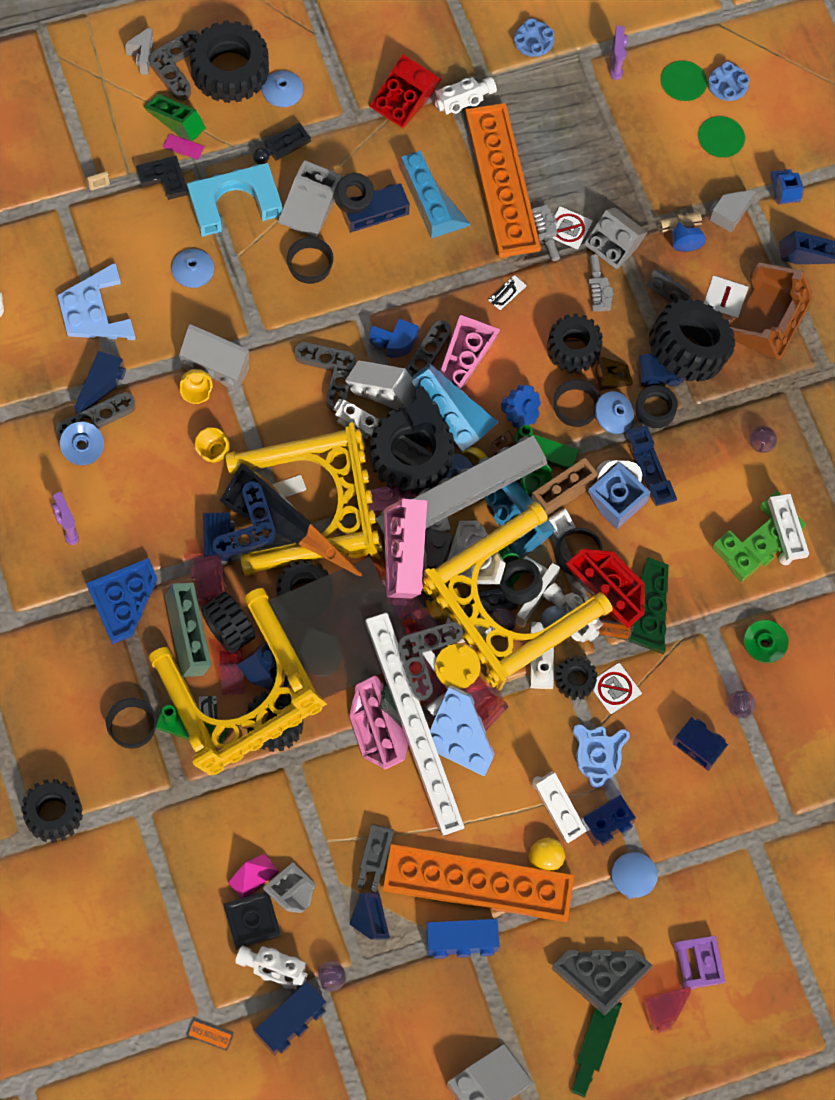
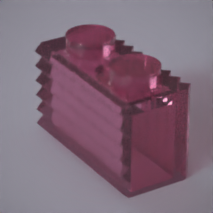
[190,555,227,606]

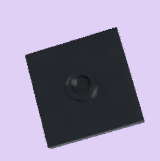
[223,891,281,950]

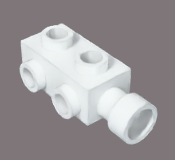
[435,77,497,115]
[333,399,379,439]
[543,583,603,643]
[235,946,307,990]

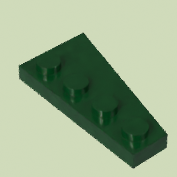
[625,557,669,654]

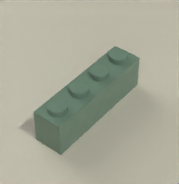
[165,583,211,677]

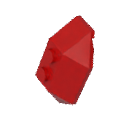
[566,549,645,629]

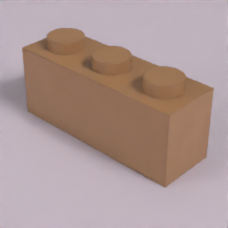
[531,458,598,517]

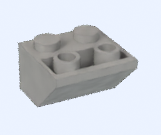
[584,208,648,269]

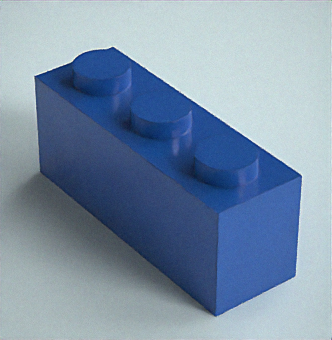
[426,919,499,959]

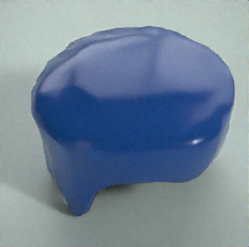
[671,222,706,252]

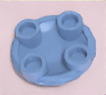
[514,19,554,57]
[708,62,750,101]
[611,852,658,899]

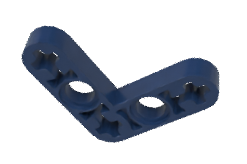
[212,481,276,558]

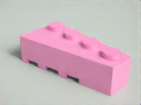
[440,315,501,390]
[384,499,427,598]

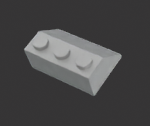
[179,324,250,390]

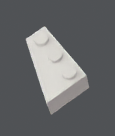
[345,360,417,410]

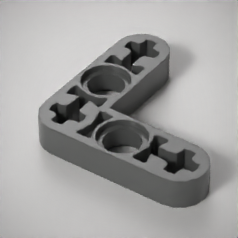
[149,30,200,101]
[295,342,356,412]
[398,622,463,701]

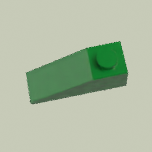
[144,94,206,142]

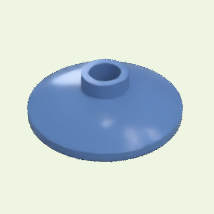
[262,71,303,107]
[172,249,214,288]
[595,391,634,434]
[60,422,104,466]

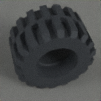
[547,314,603,373]
[276,560,333,622]
[201,592,256,654]
[246,690,303,752]
[22,779,83,843]

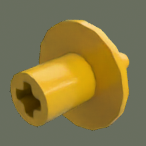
[435,644,481,689]

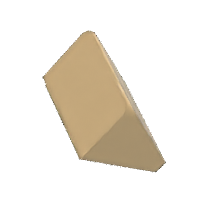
[85,171,110,191]

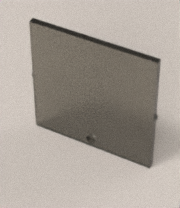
[269,557,418,699]

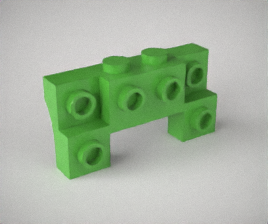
[712,490,806,583]

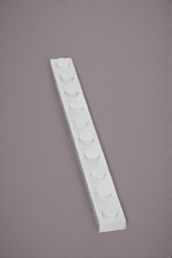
[365,613,465,836]

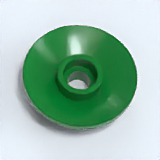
[744,620,789,663]

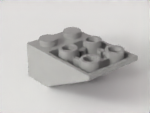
[278,160,343,238]

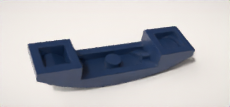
[626,425,677,506]

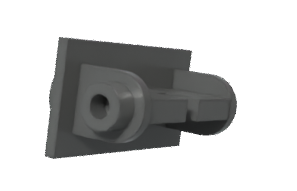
[647,270,692,302]

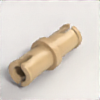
[658,212,702,233]

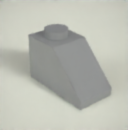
[710,190,755,233]

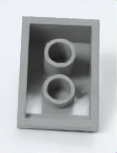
[447,1044,533,1100]

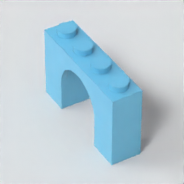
[187,163,282,237]

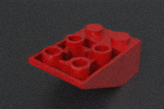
[369,54,442,129]

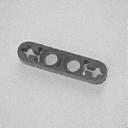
[406,320,451,377]
[56,392,135,440]

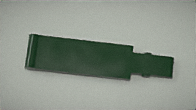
[571,1002,622,1098]

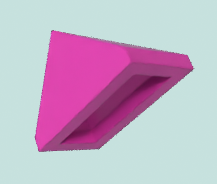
[228,854,279,898]

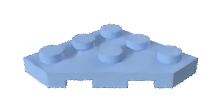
[430,685,495,776]

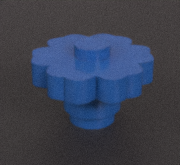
[501,384,541,428]

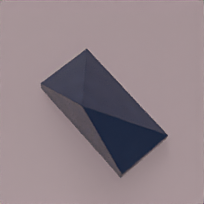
[349,893,390,940]

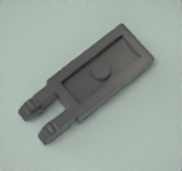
[357,824,394,892]

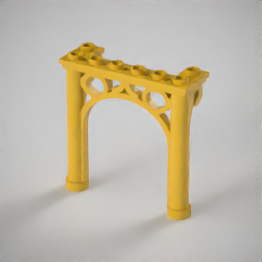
[226,422,384,576]
[422,501,613,691]
[148,588,327,775]

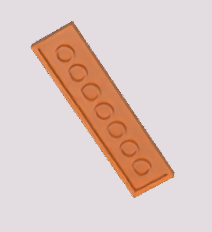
[465,103,541,258]
[383,844,575,922]

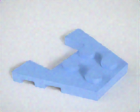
[58,263,135,340]

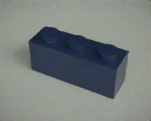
[342,183,410,233]
[254,982,327,1055]

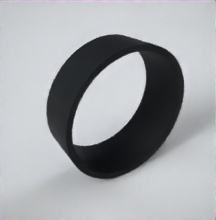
[287,237,333,284]
[554,379,600,427]
[555,528,603,576]
[106,698,157,749]

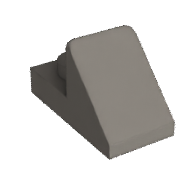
[125,28,153,75]

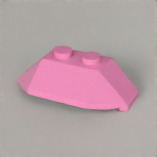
[349,676,408,769]

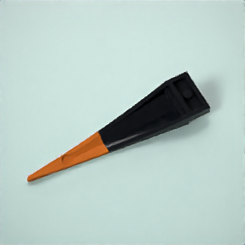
[220,463,362,576]

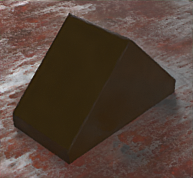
[595,357,633,391]

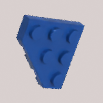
[86,558,157,644]

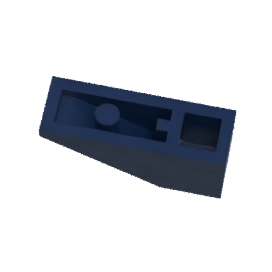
[779,231,835,264]
[74,351,126,414]

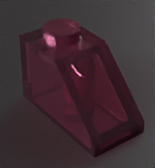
[642,987,691,1033]

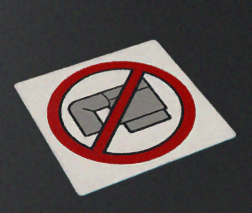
[553,206,593,249]
[593,663,642,714]

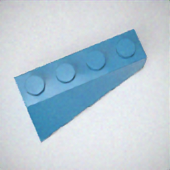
[401,151,470,239]
[411,364,499,452]
[484,481,556,558]

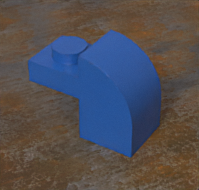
[770,169,804,205]
[369,319,419,358]

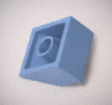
[588,462,651,530]

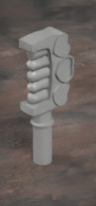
[532,205,560,261]
[588,255,613,312]

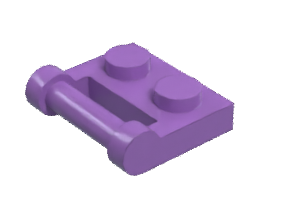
[610,26,628,80]
[51,492,79,545]
[674,936,725,991]

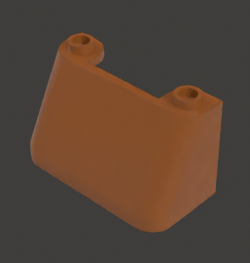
[728,262,812,360]

